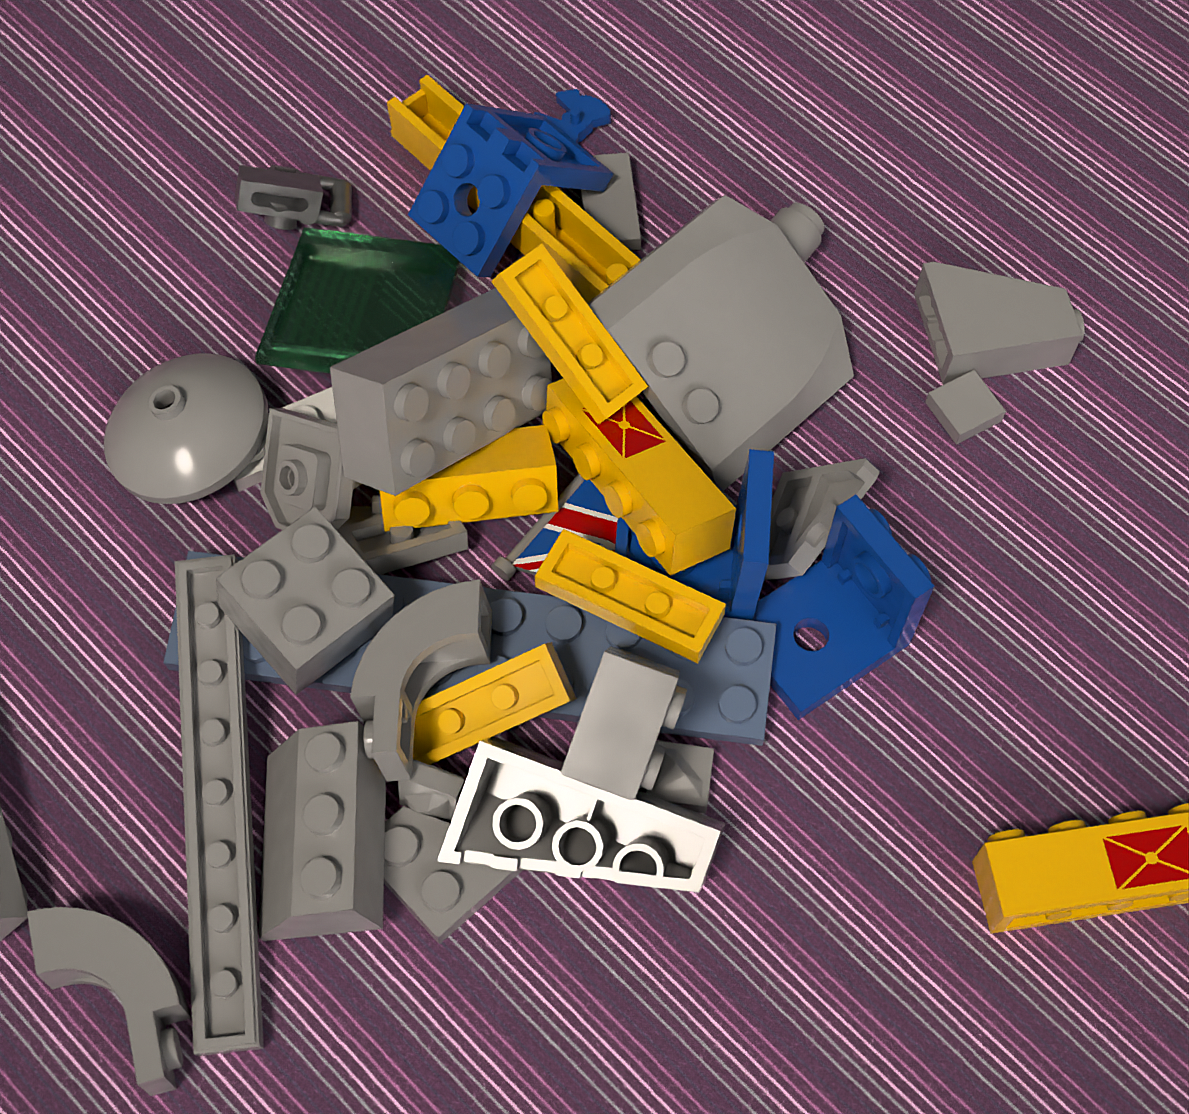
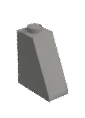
[914,262,1085,385]

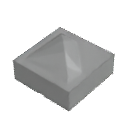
[646,741,714,813]
[398,759,465,823]

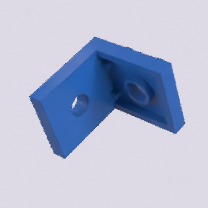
[408,103,614,277]
[615,449,774,621]
[752,494,934,720]

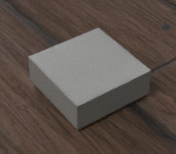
[925,369,1006,445]

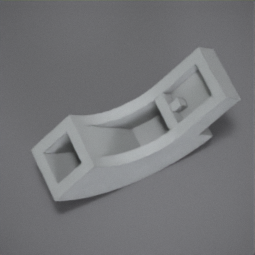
[350,579,492,782]
[27,907,191,1096]

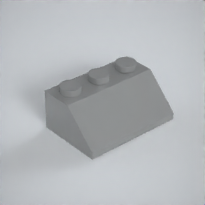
[258,721,386,941]

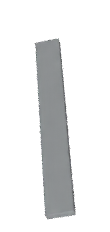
[175,554,264,1056]

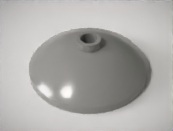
[104,353,268,504]

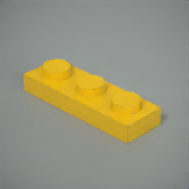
[491,244,648,424]
[535,529,726,664]
[413,642,577,765]

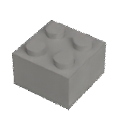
[216,507,395,695]
[560,646,687,802]

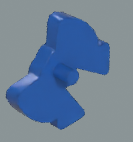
[533,89,611,144]

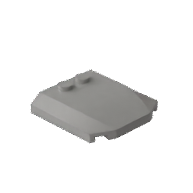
[587,195,854,492]

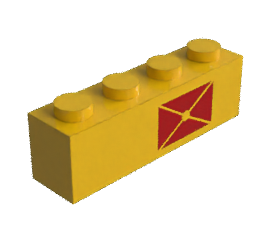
[542,379,736,576]
[972,803,1189,934]

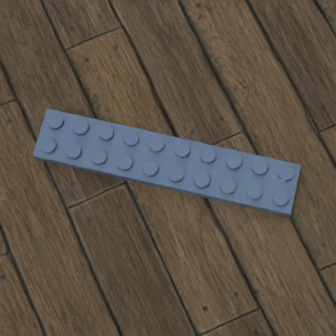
[163,551,776,746]

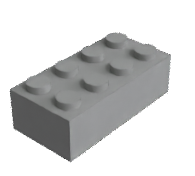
[330,288,552,496]

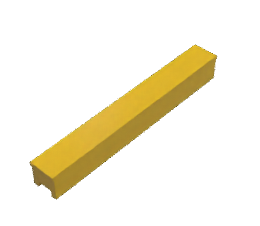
[387,75,641,303]

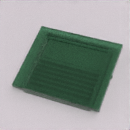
[255,227,460,374]

